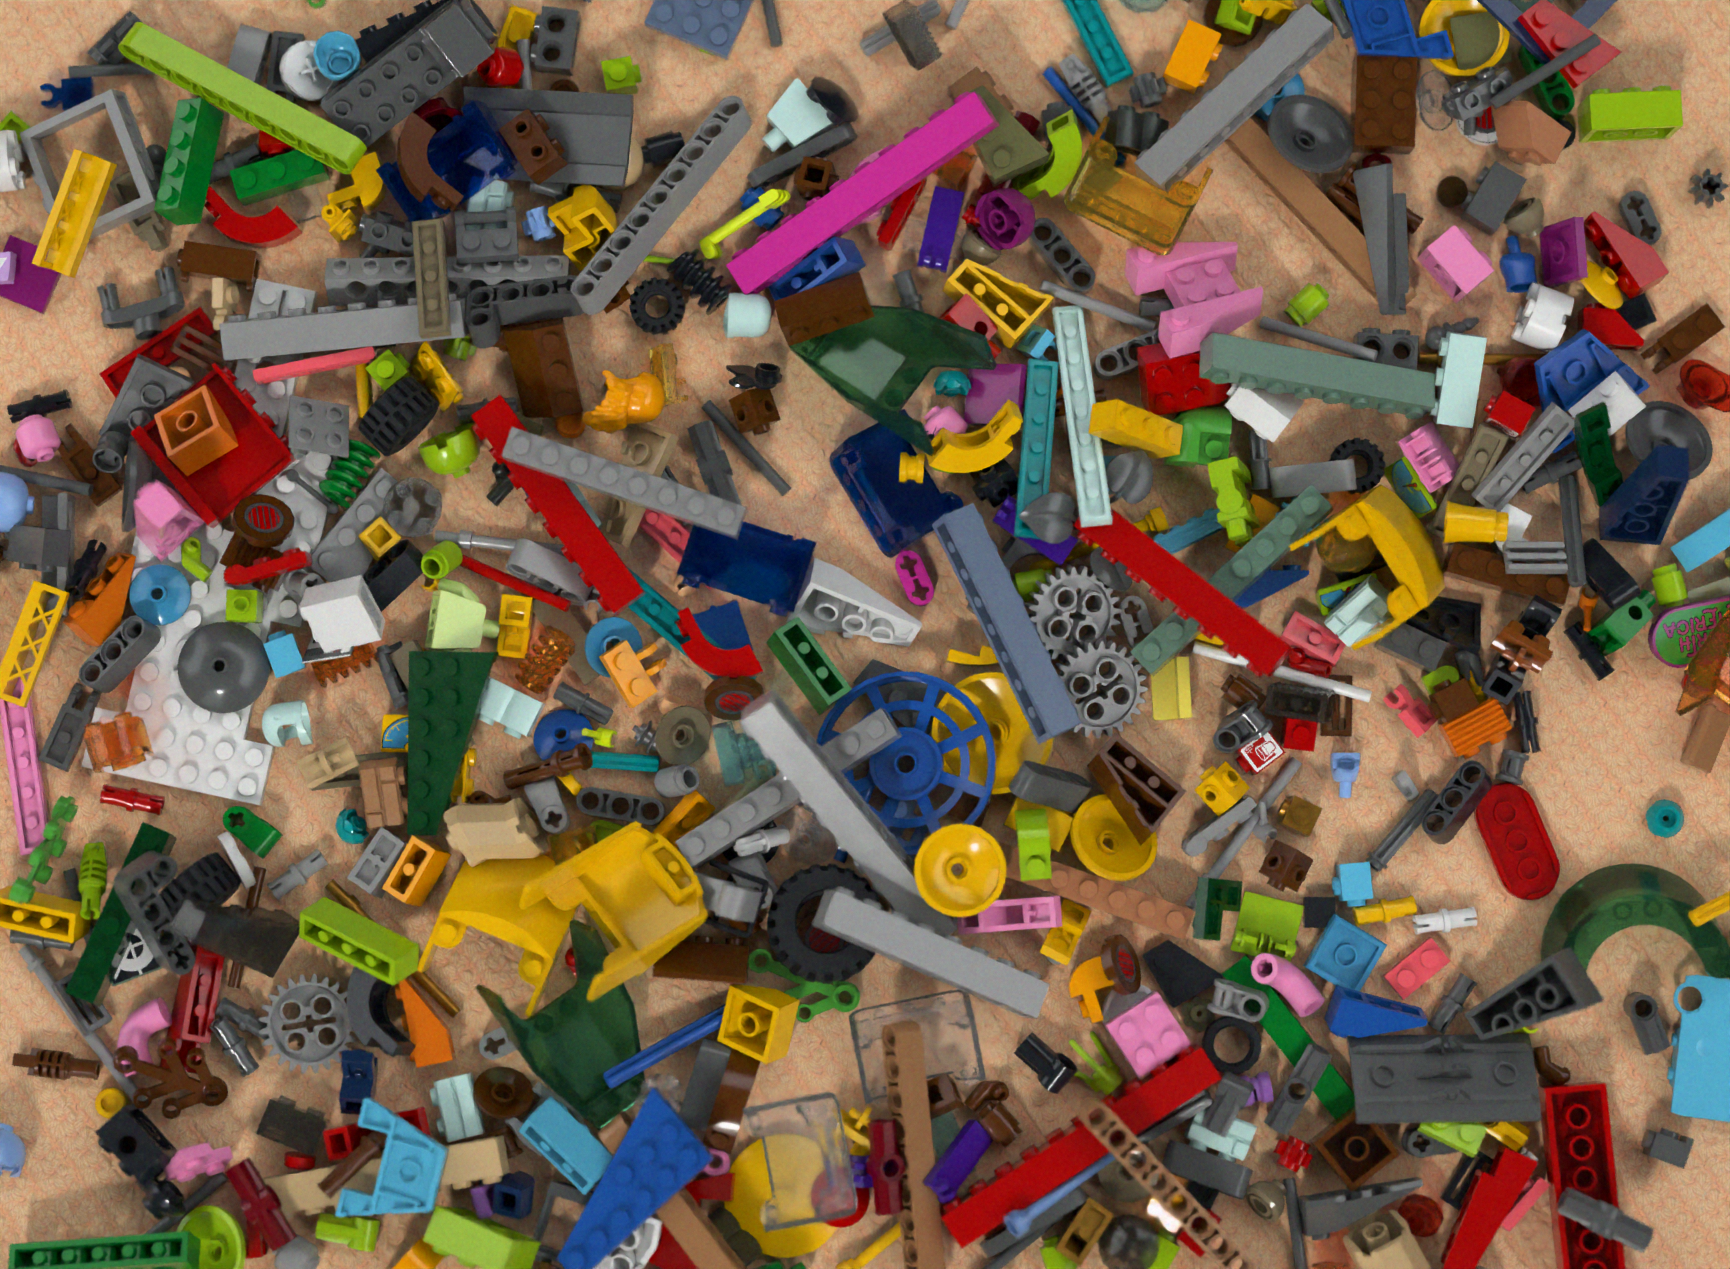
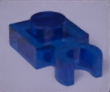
[40,77,95,111]

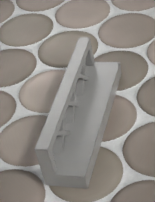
[1471,402,1575,512]
[41,493,75,617]

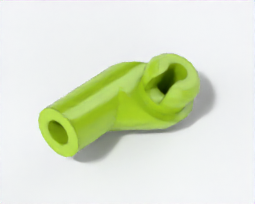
[181,537,213,582]

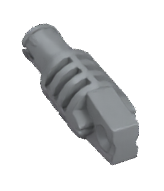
[1059,54,1113,132]

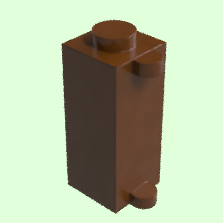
[177,241,261,292]

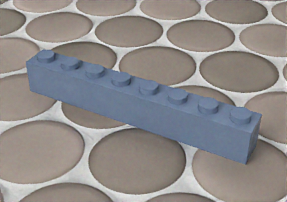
[932,503,1081,744]

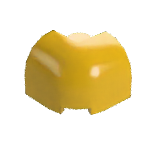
[547,185,619,271]

